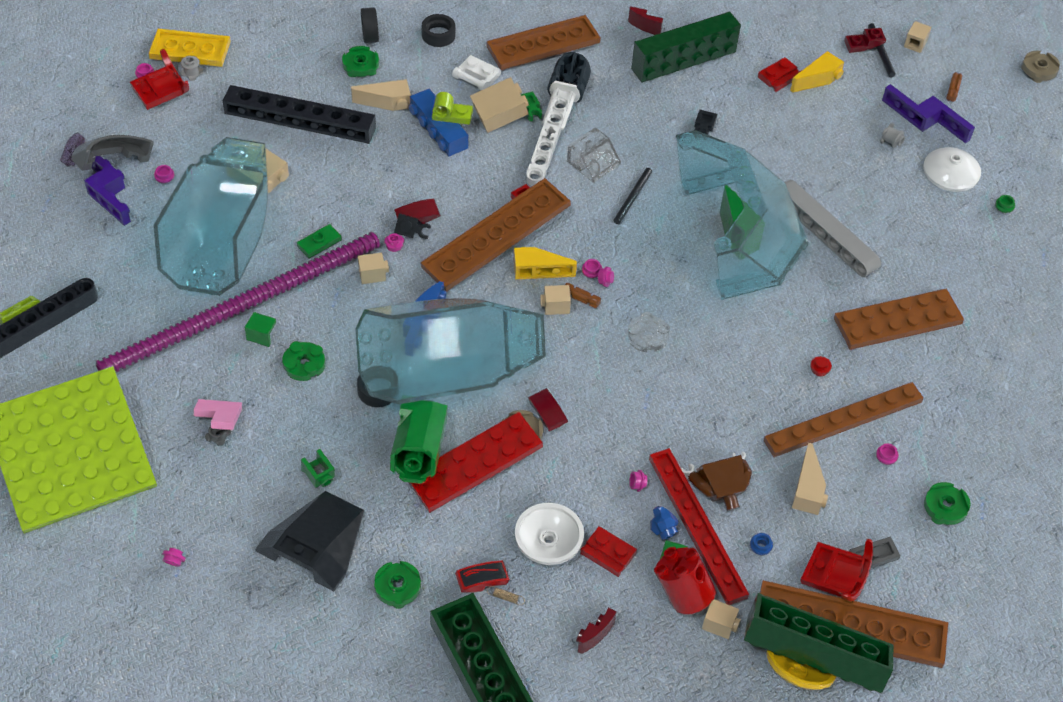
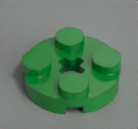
[342,46,379,77]
[282,341,326,381]
[924,482,971,525]
[374,561,421,609]

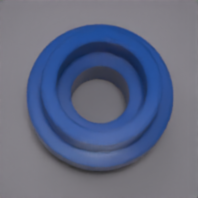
[750,533,773,555]

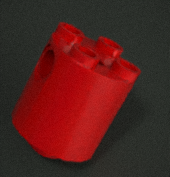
[654,547,716,615]

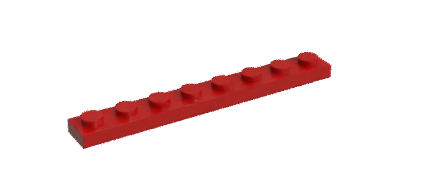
[649,448,749,605]

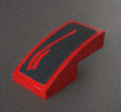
[455,560,510,593]

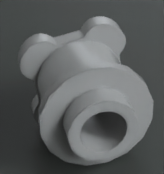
[180,56,203,81]
[880,122,905,148]

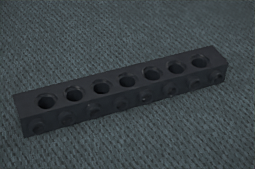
[222,85,376,144]

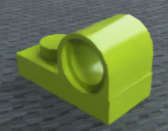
[432,92,473,125]

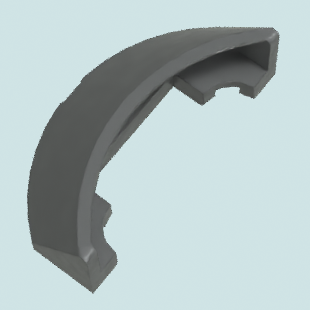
[71,135,154,171]

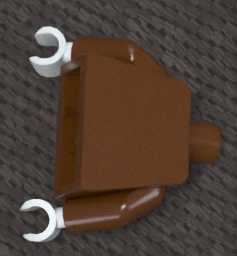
[681,452,752,511]

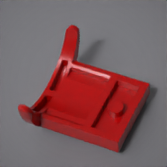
[130,49,189,110]
[800,539,873,602]

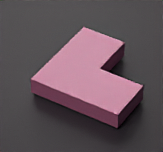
[194,399,242,430]

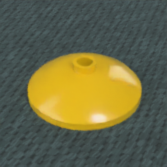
[766,650,836,690]

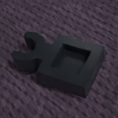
[694,110,718,140]
[394,213,431,239]

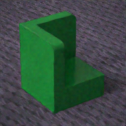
[244,312,276,347]

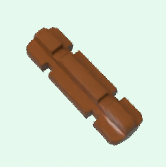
[946,72,963,102]
[565,283,601,308]

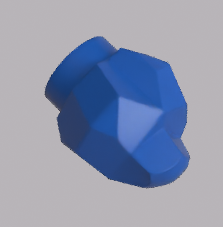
[650,506,678,541]

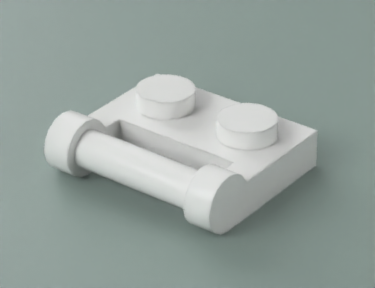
[452,55,501,90]

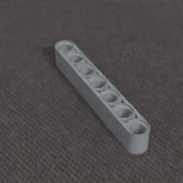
[773,179,881,277]

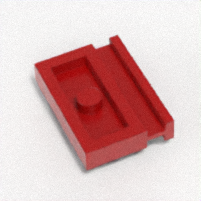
[758,57,802,92]
[580,526,637,577]

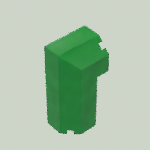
[390,398,448,484]

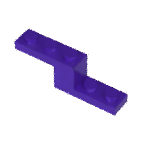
[882,84,975,144]
[84,156,131,226]

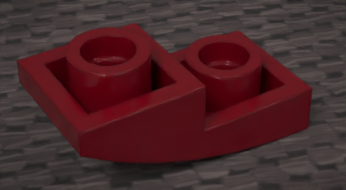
[628,6,664,35]
[844,28,886,53]
[394,198,441,224]
[528,388,568,432]
[576,607,617,654]

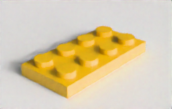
[149,28,231,67]

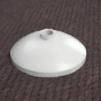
[923,147,981,192]
[515,503,584,565]

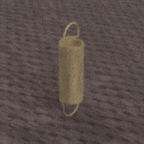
[487,586,525,605]

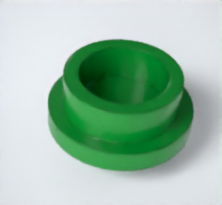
[995,195,1015,213]

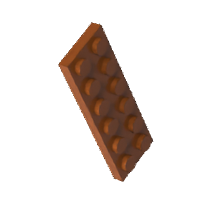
[486,15,601,70]
[834,288,964,350]

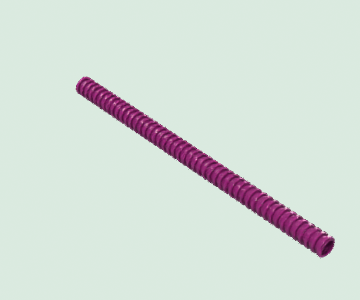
[96,231,380,372]

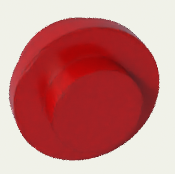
[810,356,832,376]

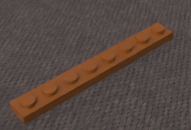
[763,382,924,457]

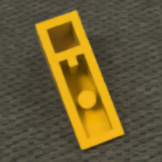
[790,51,844,92]
[513,247,577,280]

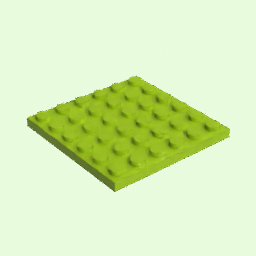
[0,366,157,534]

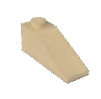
[351,79,411,111]
[792,443,828,515]

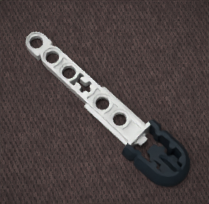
[526,52,591,186]

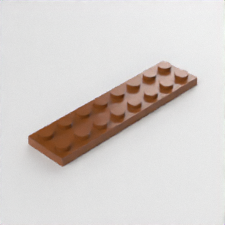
[420,178,571,292]
[760,580,949,668]

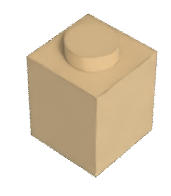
[904,21,932,53]
[358,253,389,284]
[540,285,571,315]
[702,600,741,639]

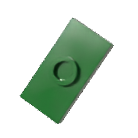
[297,224,342,259]

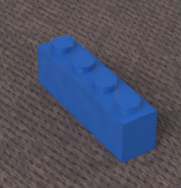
[409,88,469,157]

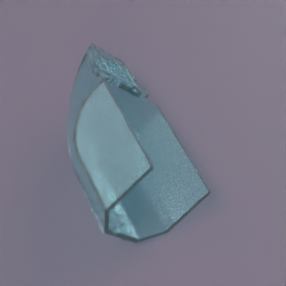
[153,137,268,296]
[355,298,546,404]

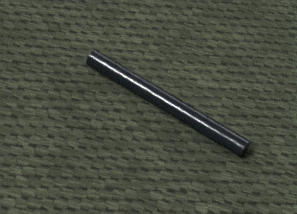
[868,23,896,78]
[613,168,652,224]

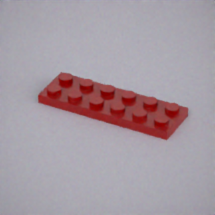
[408,412,543,513]

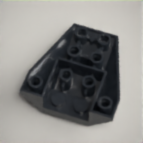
[255,491,364,592]

